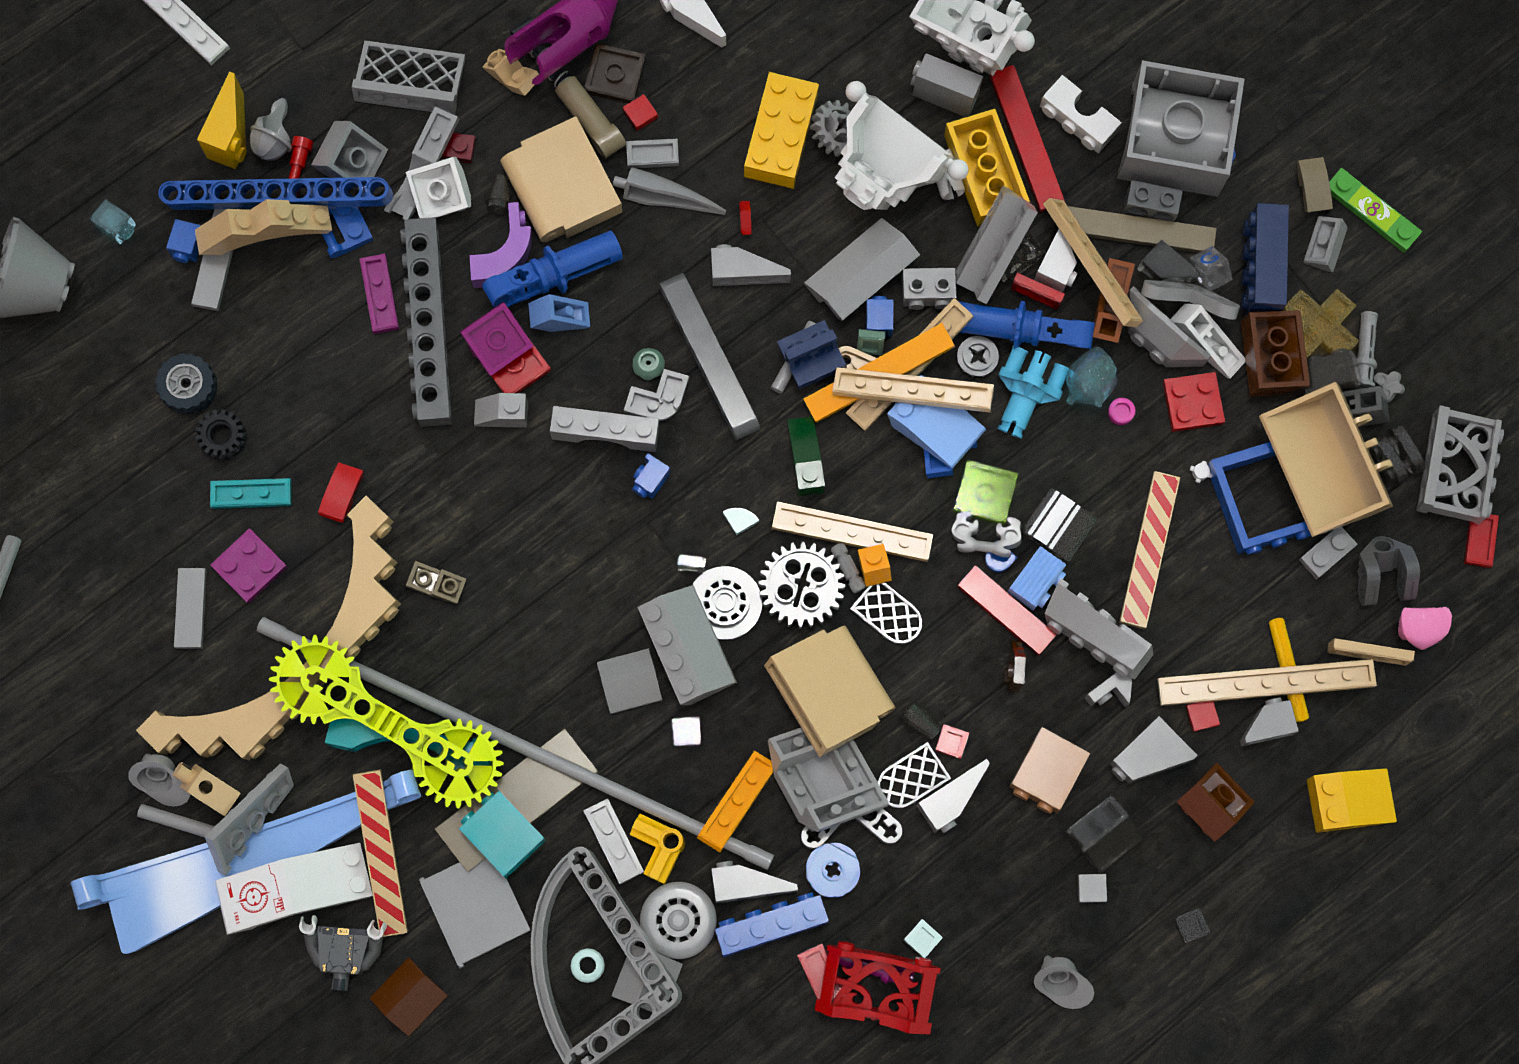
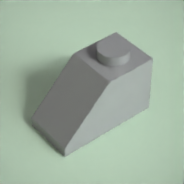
[474,393,528,427]
[1240,698,1299,747]

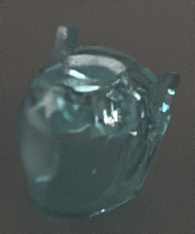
[1066,346,1118,408]

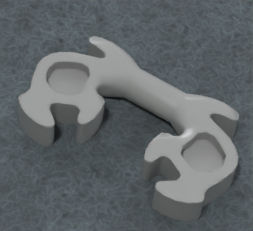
[952,512,1022,557]

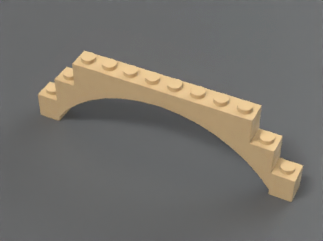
[136,496,401,760]

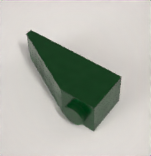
[787,416,825,497]

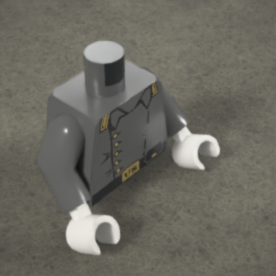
[299,915,387,991]

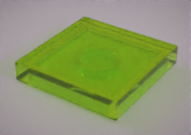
[954,460,1018,525]

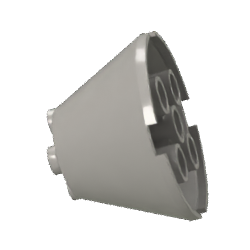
[0,217,75,318]

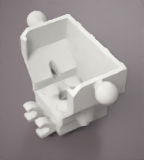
[909,0,1035,76]
[835,81,968,210]

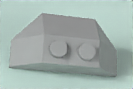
[1127,286,1211,367]

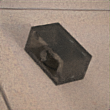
[1305,348,1362,394]

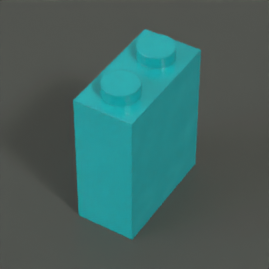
[459,791,546,878]

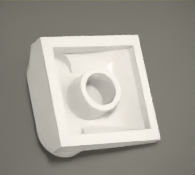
[406,157,471,218]

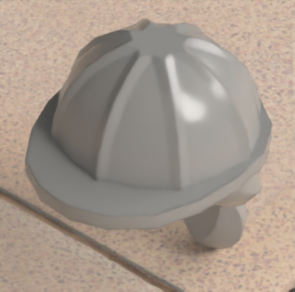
[250,98,292,161]

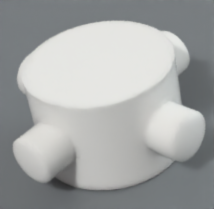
[1190,461,1212,483]

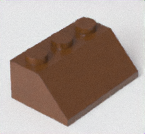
[1241,310,1310,397]

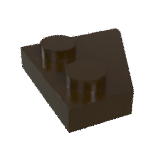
[1003,640,1026,692]

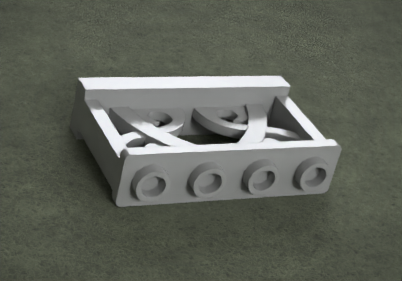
[1416,405,1504,524]

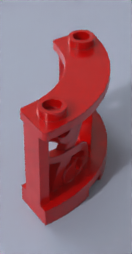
[815,941,941,1034]

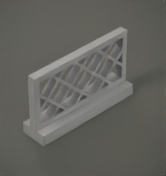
[352,41,466,115]

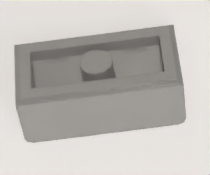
[1303,216,1347,272]

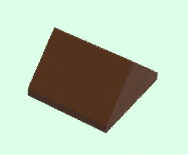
[370,957,448,1036]

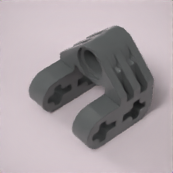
[1357,536,1420,606]

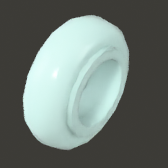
[571,948,605,983]

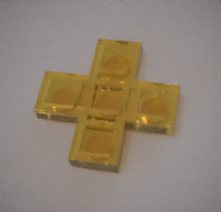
[1283,288,1359,362]

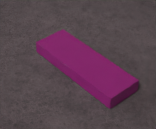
[359,254,399,334]

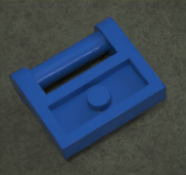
[322,193,374,258]

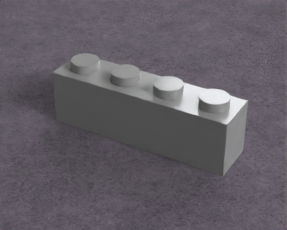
[1045,578,1153,680]

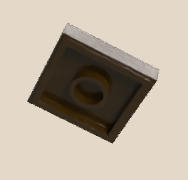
[584,43,646,103]

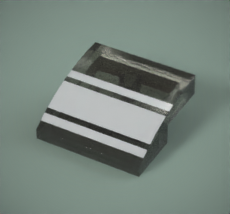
[1021,488,1097,562]

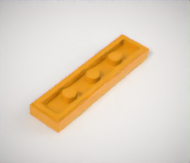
[697,751,773,852]

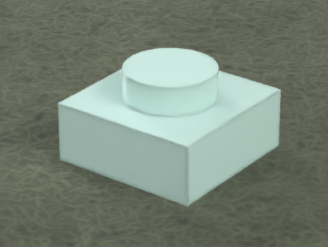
[904,919,943,958]

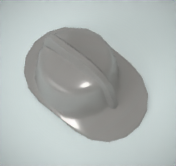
[129,754,191,807]
[1034,955,1094,1009]

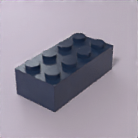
[1241,203,1289,317]

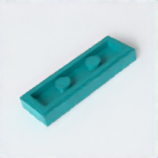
[210,478,292,509]

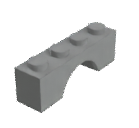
[550,406,659,452]

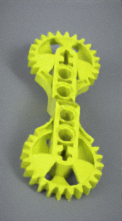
[269,635,504,808]

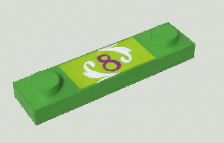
[1329,168,1422,253]

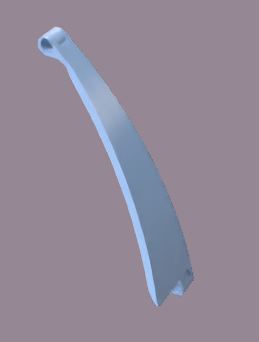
[71,770,421,954]

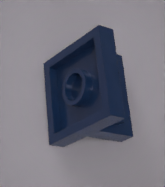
[777,320,847,389]

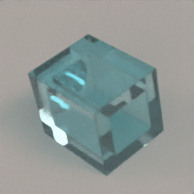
[90,199,136,245]

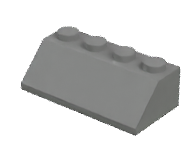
[638,585,737,705]

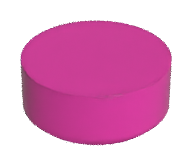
[1108,398,1135,425]

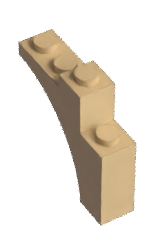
[195,199,332,255]

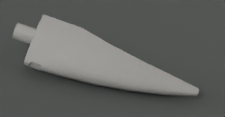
[613,167,726,215]

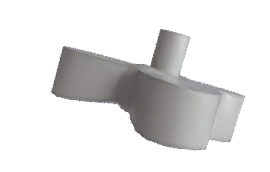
[1374,371,1405,402]

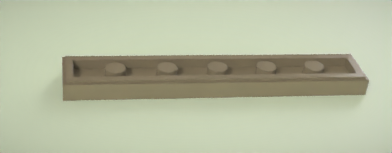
[1068,206,1216,255]

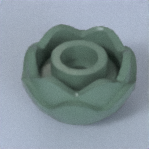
[632,348,665,380]

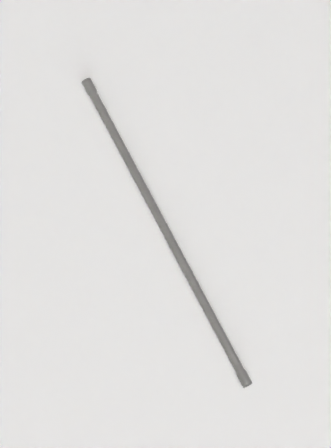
[257,617,774,870]

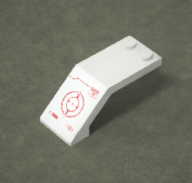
[215,843,373,935]

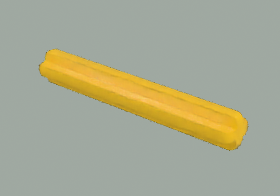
[1269,618,1309,722]

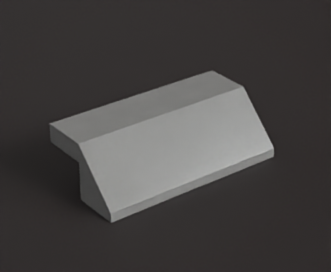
[955,186,1038,304]
[804,218,920,321]

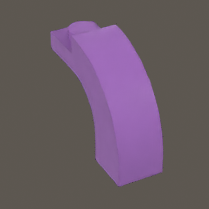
[470,202,532,288]

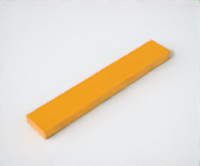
[804,323,955,423]

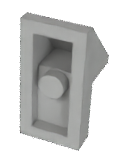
[1085,672,1132,707]

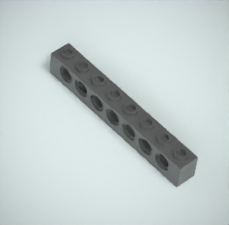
[400,217,452,427]

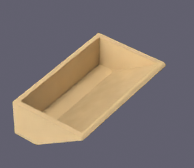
[1259,382,1393,537]

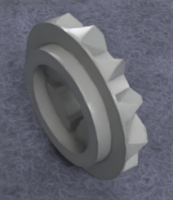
[957,336,999,377]

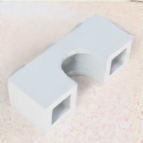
[1040,75,1122,154]

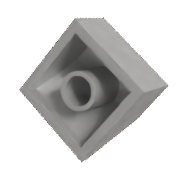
[311,121,388,191]

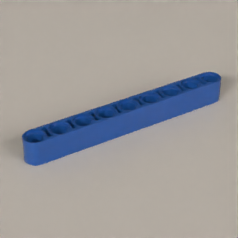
[158,177,394,210]

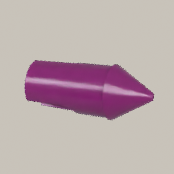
[505,0,618,85]

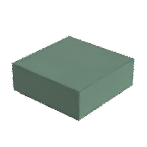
[857,329,885,355]

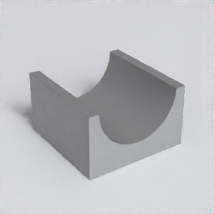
[1117,60,1245,197]

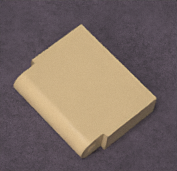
[500,116,622,242]
[764,626,896,757]

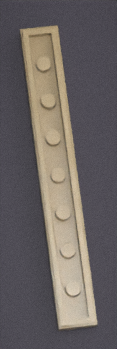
[1157,659,1377,706]

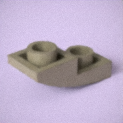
[1297,157,1333,212]
[405,561,466,604]

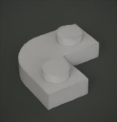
[624,369,689,421]

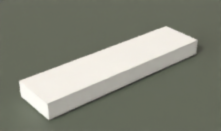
[143,0,230,66]

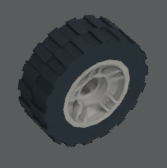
[155,353,218,414]

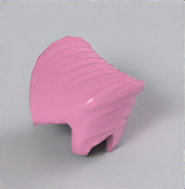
[1398,607,1452,650]

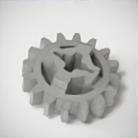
[810,100,851,157]

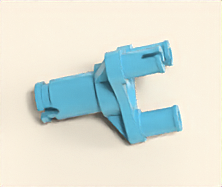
[997,345,1070,439]

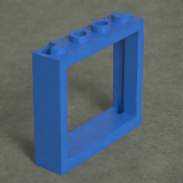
[1208,442,1311,555]

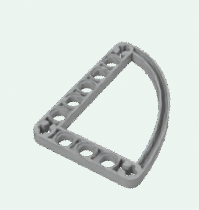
[531,847,682,1064]

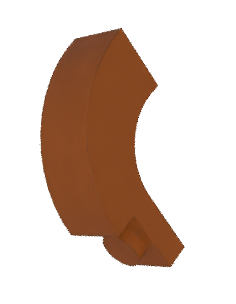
[1093,258,1135,343]

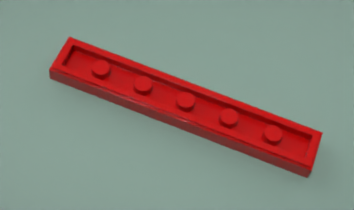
[989,65,1065,213]

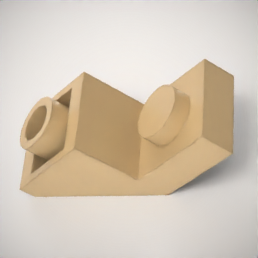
[483,49,539,96]

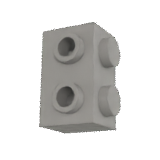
[901,268,956,310]

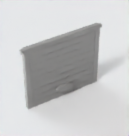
[419,858,531,969]

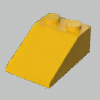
[197,72,247,169]
[1307,769,1397,833]

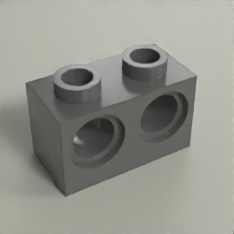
[1123,180,1183,222]

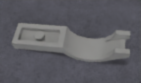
[384,107,460,220]

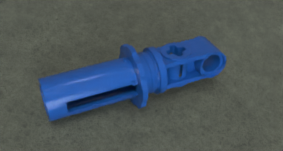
[482,230,623,308]
[958,301,1095,349]

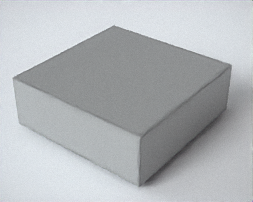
[1077,874,1107,903]

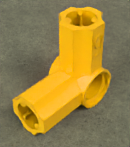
[630,814,685,884]

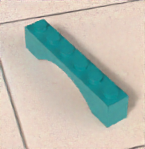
[325,712,491,778]

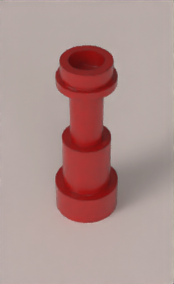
[289,136,313,196]

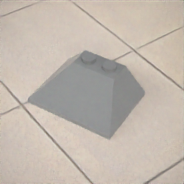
[768,728,889,832]

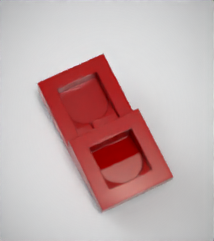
[318,462,363,523]

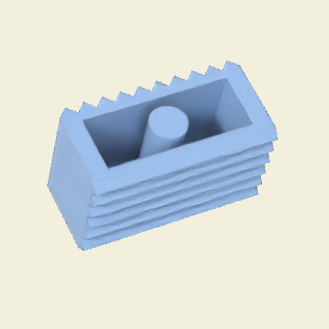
[1007,546,1066,611]

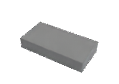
[626,139,679,169]

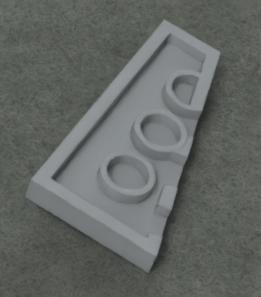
[205,764,294,876]

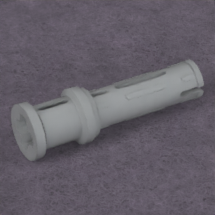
[1351,311,1378,390]

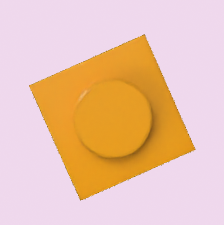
[858,543,892,587]

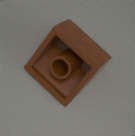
[1177,763,1255,842]

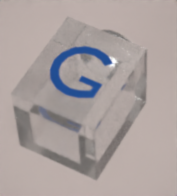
[1190,246,1233,291]

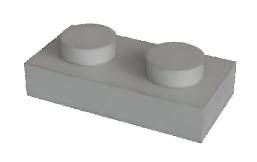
[1299,527,1358,580]

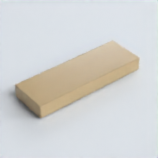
[1327,638,1415,666]

